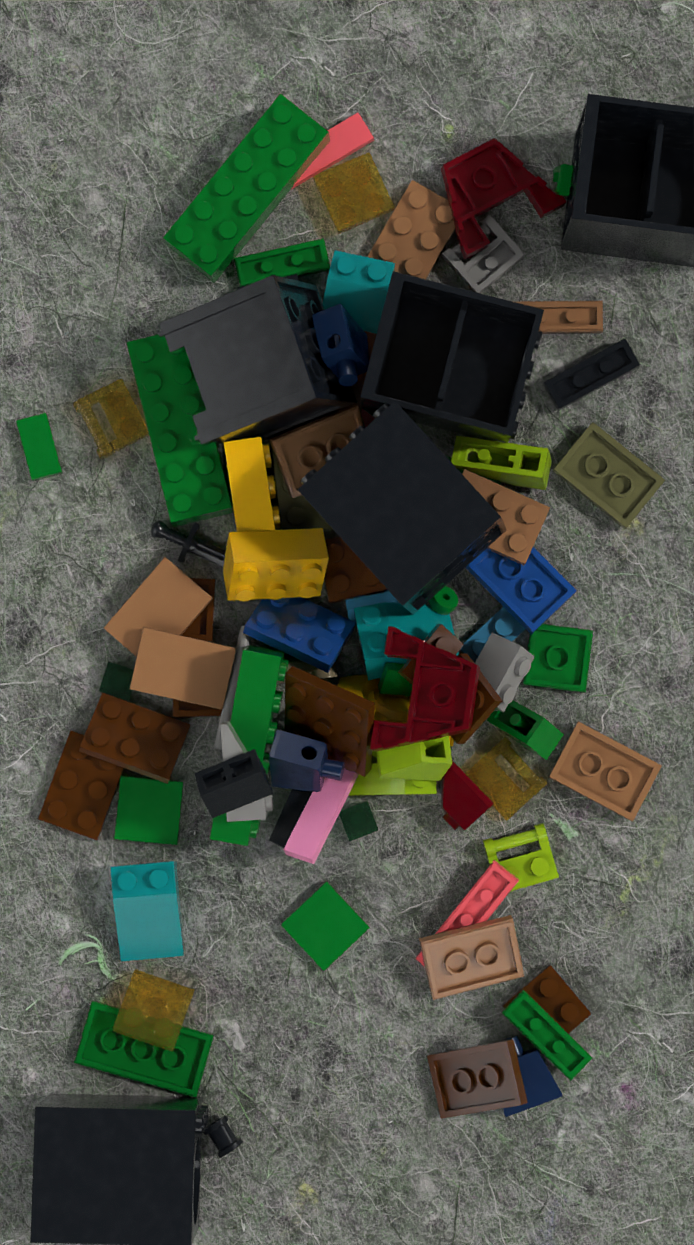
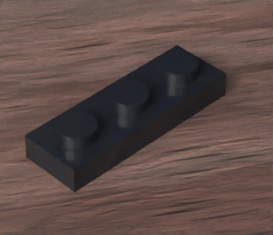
[543,339,640,411]

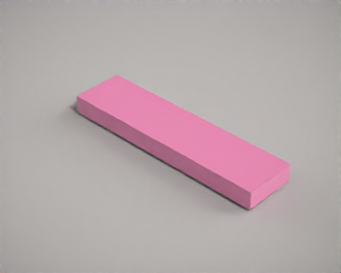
[283,768,359,864]

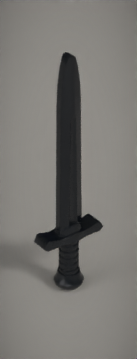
[151,520,226,566]

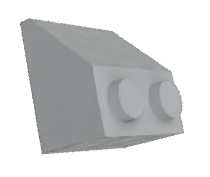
[475,632,534,712]

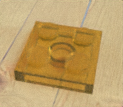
[313,152,395,235]
[113,969,195,1052]

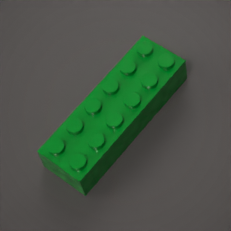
[163,94,330,283]
[126,334,234,528]
[210,645,289,846]

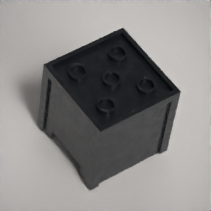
[158,275,357,445]

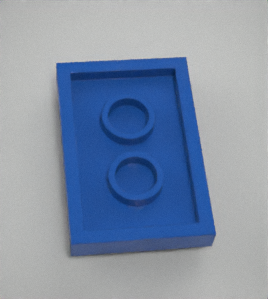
[466,547,577,635]
[243,597,356,673]

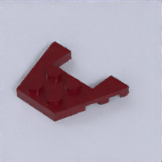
[441,138,566,259]
[370,626,480,751]

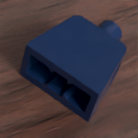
[312,303,369,386]
[269,730,345,792]
[501,1035,563,1117]

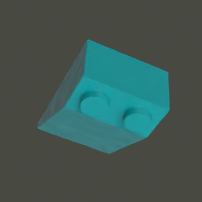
[322,250,395,334]
[354,602,459,680]
[110,861,184,961]

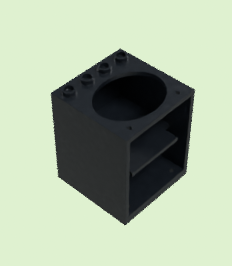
[561,94,694,267]
[360,271,544,443]
[297,401,507,615]
[30,1094,208,1245]

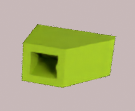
[376,736,452,781]

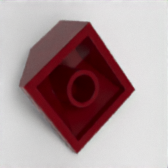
[441,760,494,831]

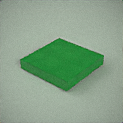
[523,624,593,693]
[114,776,184,845]
[281,882,370,971]

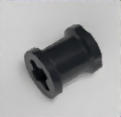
[203,1115,243,1158]

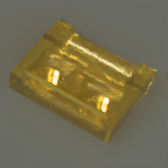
[73,378,149,459]
[465,737,548,821]

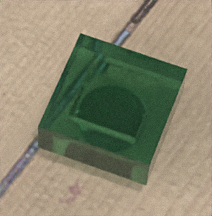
[99,662,134,701]
[339,801,378,842]

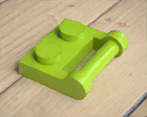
[483,823,559,892]

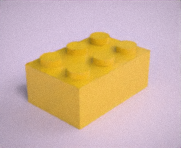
[224,437,281,532]
[223,528,329,601]

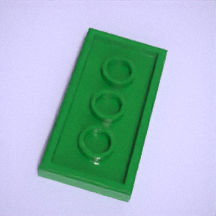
[74,1001,214,1097]

